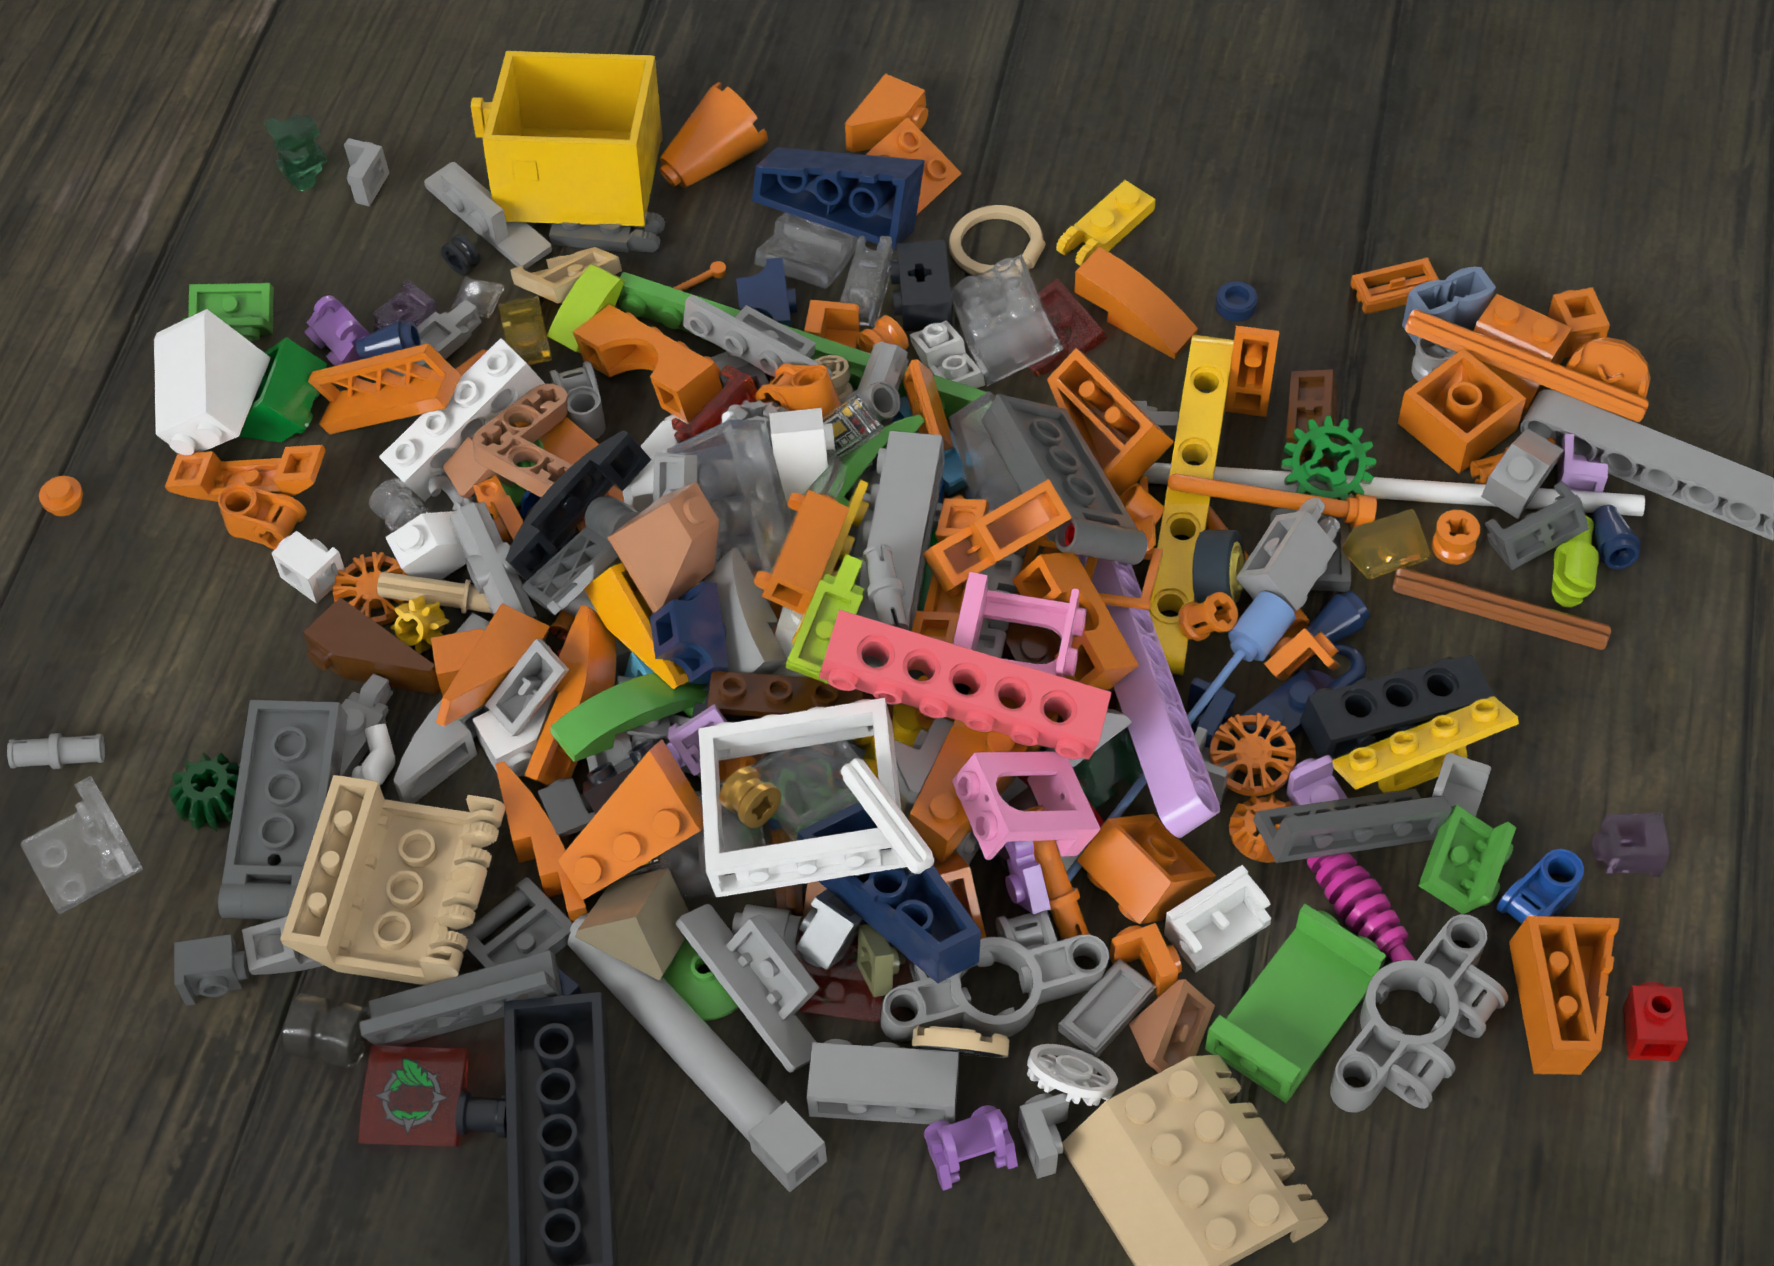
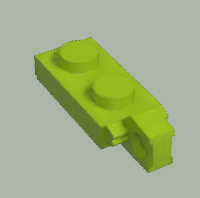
[786,554,865,684]

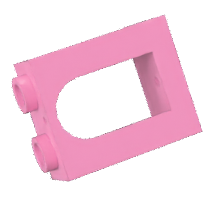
[953,572,1086,678]
[952,752,1101,860]

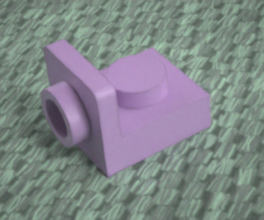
[666,704,727,776]
[1286,755,1347,806]

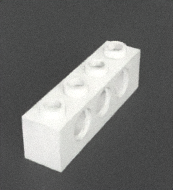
[379,338,545,501]

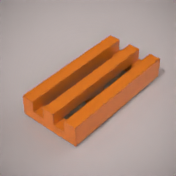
[1350,258,1439,315]

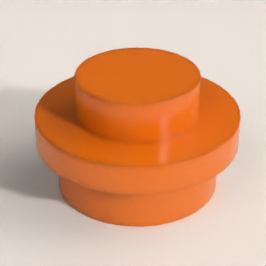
[39,476,83,516]

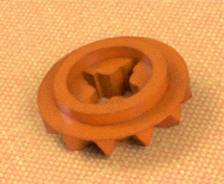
[1229,793,1292,863]

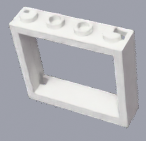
[699,698,907,897]

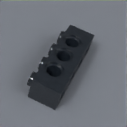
[1300,655,1494,760]

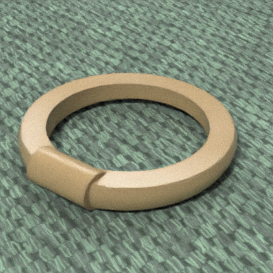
[949,205,1046,280]

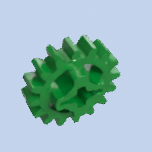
[1281,416,1376,501]

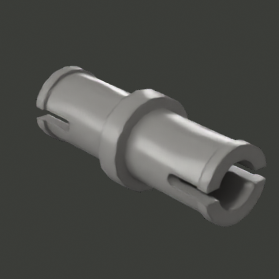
[863,544,909,631]
[7,733,105,769]

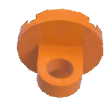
[1566,337,1651,418]

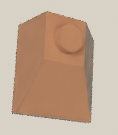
[607,482,719,613]

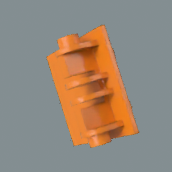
[865,117,962,216]

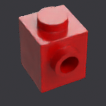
[1623,982,1688,1061]

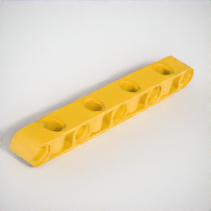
[1148,335,1234,676]

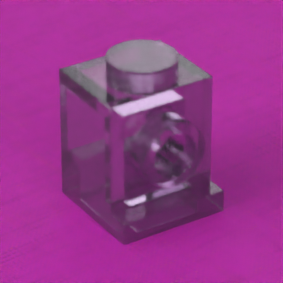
[373,280,438,332]
[1592,813,1670,877]

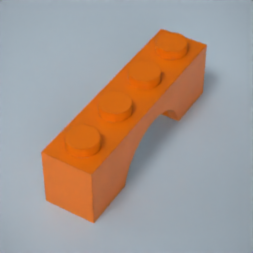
[573,304,725,423]

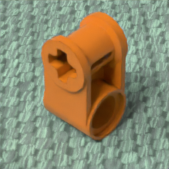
[755,363,841,419]
[218,483,307,550]

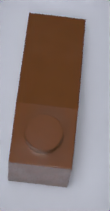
[303,597,441,695]

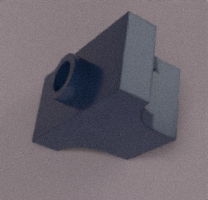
[736,257,797,327]
[650,582,729,684]

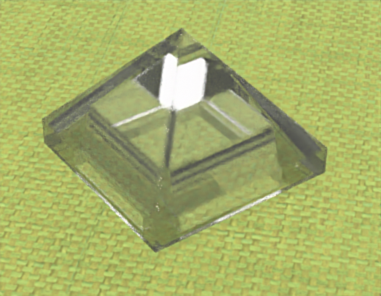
[451,277,504,318]

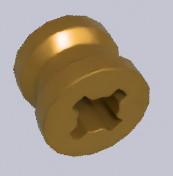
[719,766,782,828]

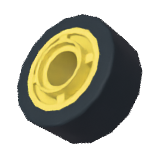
[1192,530,1245,611]

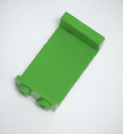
[1205,904,1386,1103]

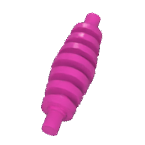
[1307,853,1416,962]

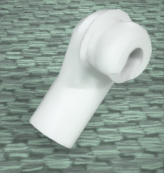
[352,724,395,785]

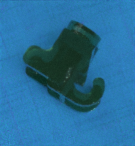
[264,114,327,191]
[1073,728,1143,808]

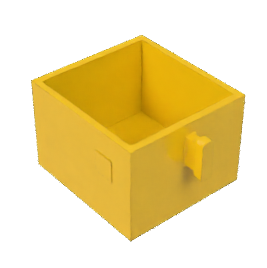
[471,51,663,227]

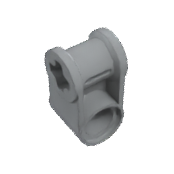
[549,361,606,440]

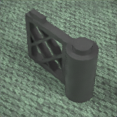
[521,495,641,615]

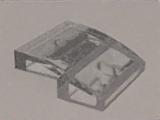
[754,212,862,289]

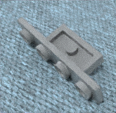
[424,162,552,270]
[683,295,832,377]
[676,904,819,1072]

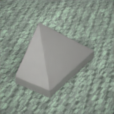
[485,639,569,736]

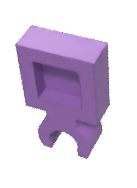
[1005,841,1051,914]

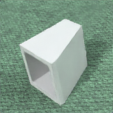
[154,309,271,455]

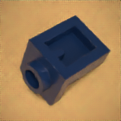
[1187,677,1236,748]

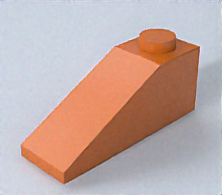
[1225,326,1279,417]
[436,603,551,727]

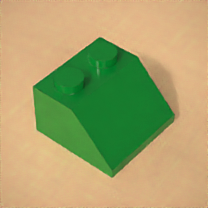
[238,337,327,443]

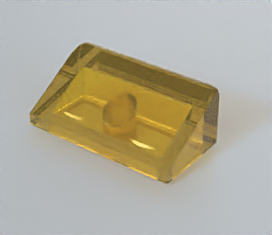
[1341,509,1431,580]

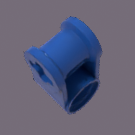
[1496,849,1584,924]

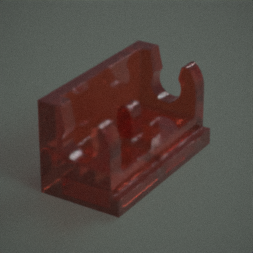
[671,365,758,448]

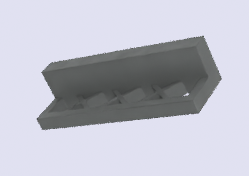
[1253,789,1453,863]
[360,950,563,1051]

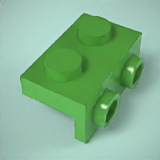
[183,283,274,341]
[1418,804,1516,914]

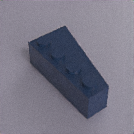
[752,147,925,250]
[797,802,981,983]

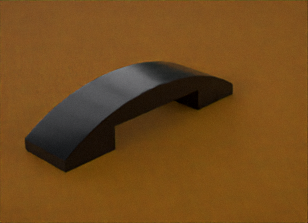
[505,430,652,581]

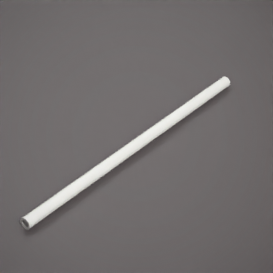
[1136,463,1645,516]

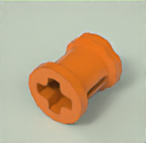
[1179,592,1238,641]

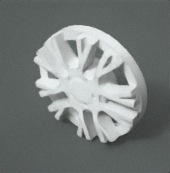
[1027,1044,1118,1106]

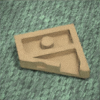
[510,247,622,304]

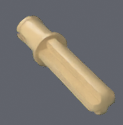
[377,572,492,614]

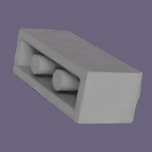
[807,1039,959,1124]

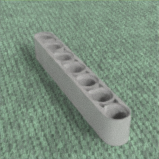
[1520,390,1774,541]

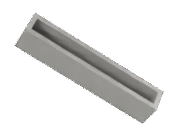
[856,431,945,667]

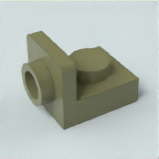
[857,924,906,997]

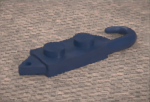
[1230,643,1367,751]

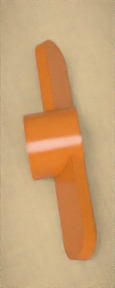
[1119,476,1164,551]

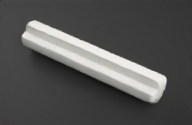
[841,758,934,874]

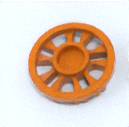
[333,552,409,626]
[1209,713,1296,796]

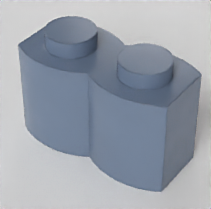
[1402,267,1496,345]

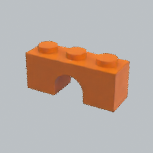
[1012,552,1139,690]

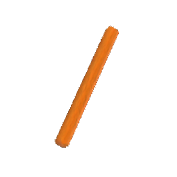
[1405,309,1649,422]

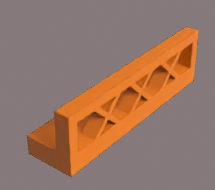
[308,343,461,434]

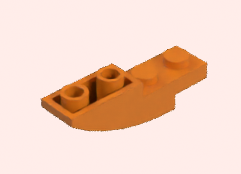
[524,605,616,787]

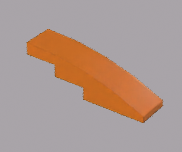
[495,761,587,923]

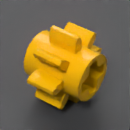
[391,595,449,653]

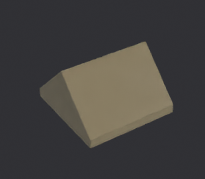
[575,868,689,981]

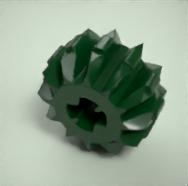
[169,752,240,832]

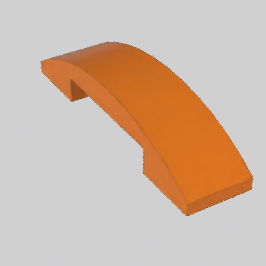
[165,445,326,502]
[911,498,989,644]

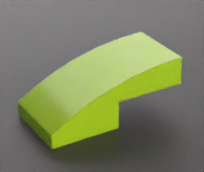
[547,264,625,353]

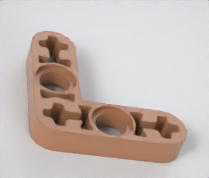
[473,384,572,497]

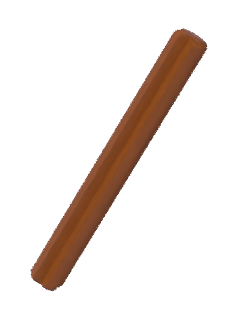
[1393,567,1611,650]

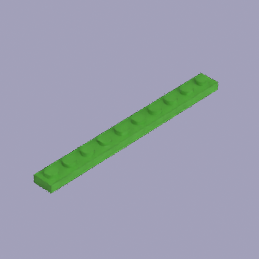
[618,272,997,433]

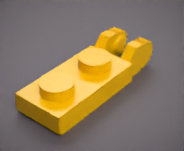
[1056,180,1156,266]

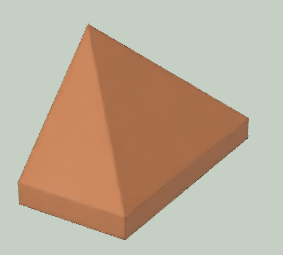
[1129,979,1215,1073]

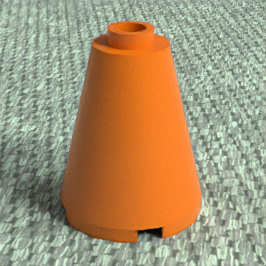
[659,82,769,188]

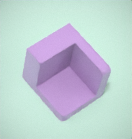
[1557,433,1608,492]

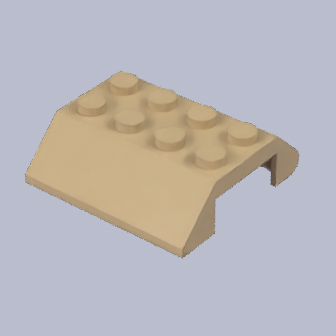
[280,775,506,985]
[1062,1055,1328,1266]

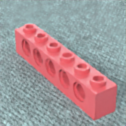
[819,610,1111,760]

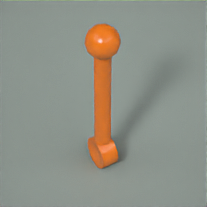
[673,261,726,291]

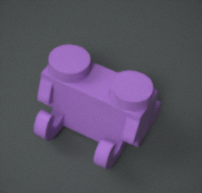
[304,295,370,366]
[924,1105,1018,1191]

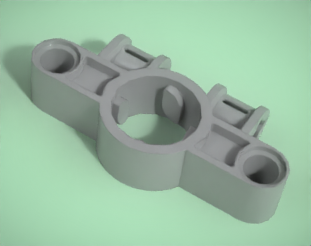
[880,910,1109,1042]
[1330,914,1508,1113]

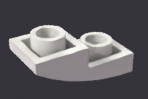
[910,321,985,389]

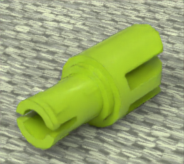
[1552,516,1599,607]

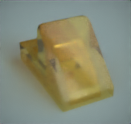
[498,294,552,365]

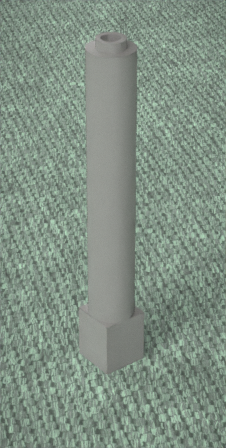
[567,913,827,1192]

